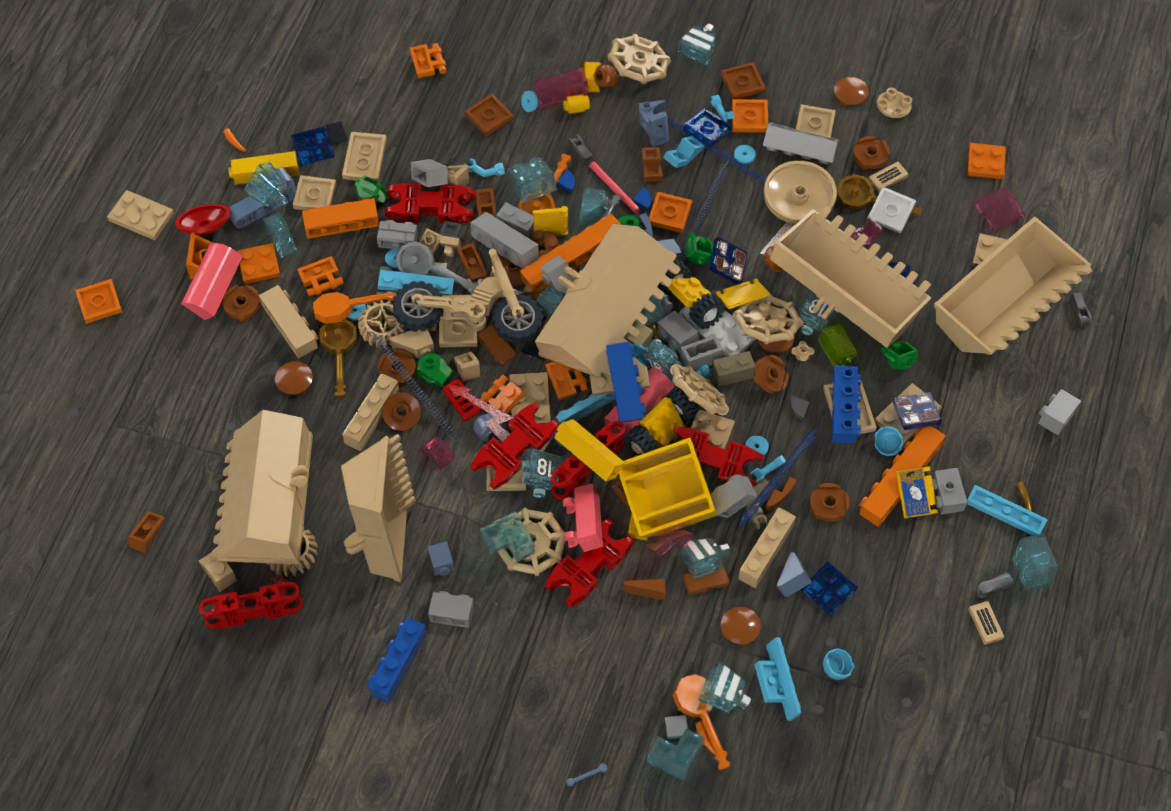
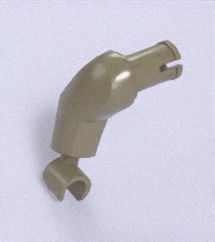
[745,479,771,529]

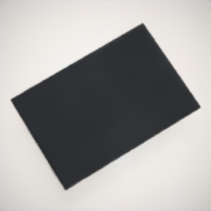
[325,121,347,144]
[520,340,545,361]

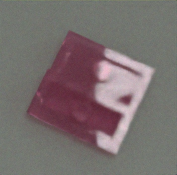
[974,186,1025,231]
[646,529,695,557]

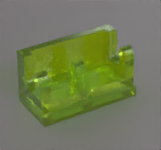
[818,324,858,367]

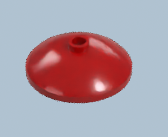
[175,204,230,236]

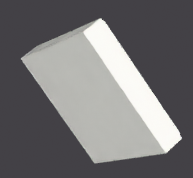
[868,187,916,234]

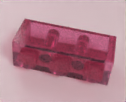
[532,67,589,108]

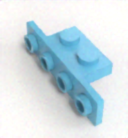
[754,638,801,721]

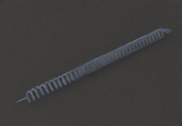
[679,161,728,262]
[371,331,458,441]

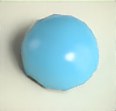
[874,426,904,456]
[823,648,854,680]

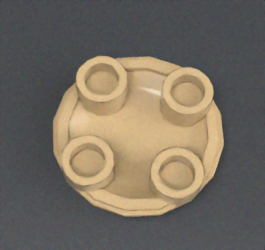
[877,88,912,118]

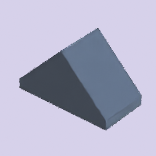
[776,552,812,597]

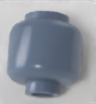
[473,414,502,442]

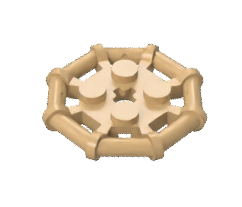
[607,34,671,84]
[733,294,803,344]
[670,364,729,415]
[493,507,566,576]

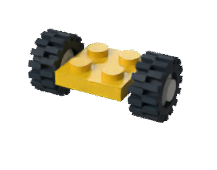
[658,259,725,329]
[623,386,699,456]

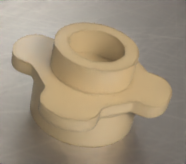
[792,341,814,361]

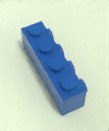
[606,341,646,423]
[832,365,861,443]
[368,617,427,704]

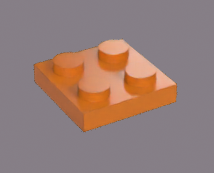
[732,99,768,133]
[967,143,1006,180]
[649,192,692,233]
[237,243,281,284]
[75,279,122,324]

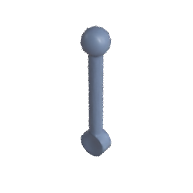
[566,764,607,786]

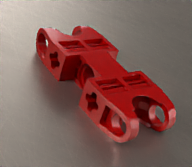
[385,183,475,224]
[470,402,559,490]
[551,421,625,500]
[672,427,765,487]
[545,519,634,608]
[199,582,303,629]

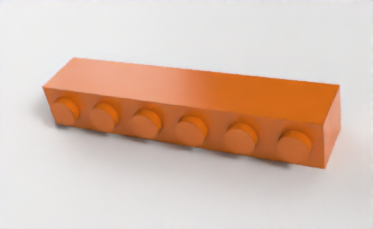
[520,214,621,294]
[859,423,946,527]

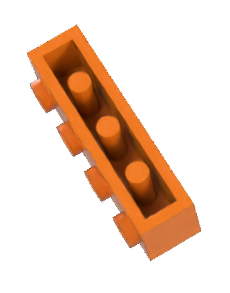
[302,198,379,239]

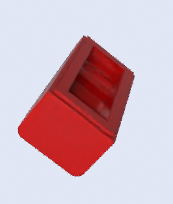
[443,379,481,422]

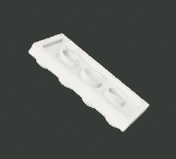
[678,306,756,357]

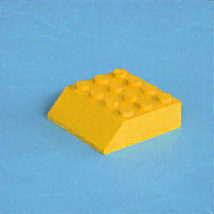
[619,438,718,538]

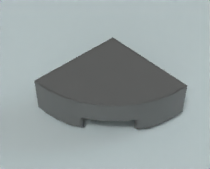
[790,396,810,420]

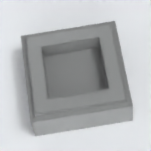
[665,715,688,740]

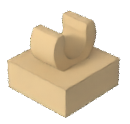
[440,236,461,257]

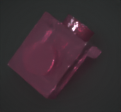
[851,218,883,247]
[421,437,455,469]

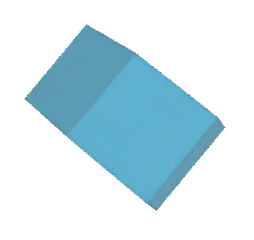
[663,136,705,168]

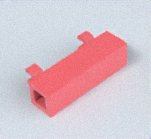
[563,483,603,552]

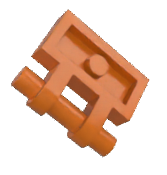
[410,43,447,78]
[297,256,344,297]
[545,361,589,401]
[480,375,525,414]

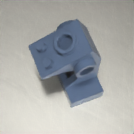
[639,100,669,147]

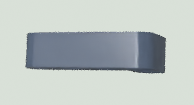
[229,168,296,228]

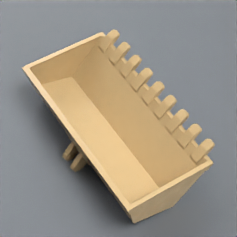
[770,206,931,348]
[934,217,1092,355]
[535,224,680,377]
[211,410,313,564]
[341,434,416,582]

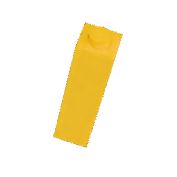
[228,151,299,185]
[554,419,625,481]

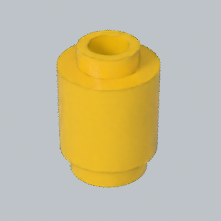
[563,94,590,114]

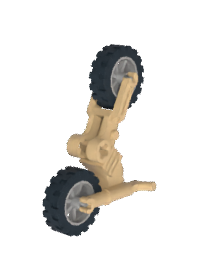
[393,249,543,344]

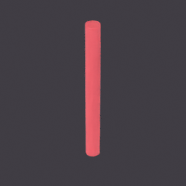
[589,162,640,213]

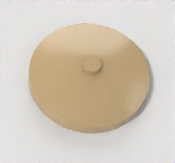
[764,161,837,224]

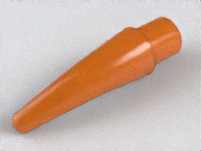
[223,128,246,152]
[695,721,716,755]

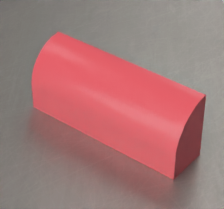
[181,243,243,320]
[604,366,675,437]

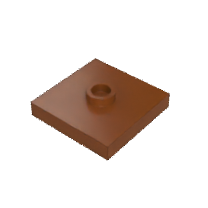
[721,62,766,99]
[465,94,514,137]

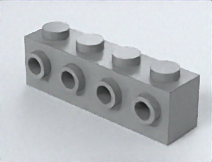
[763,123,839,164]
[471,212,539,269]

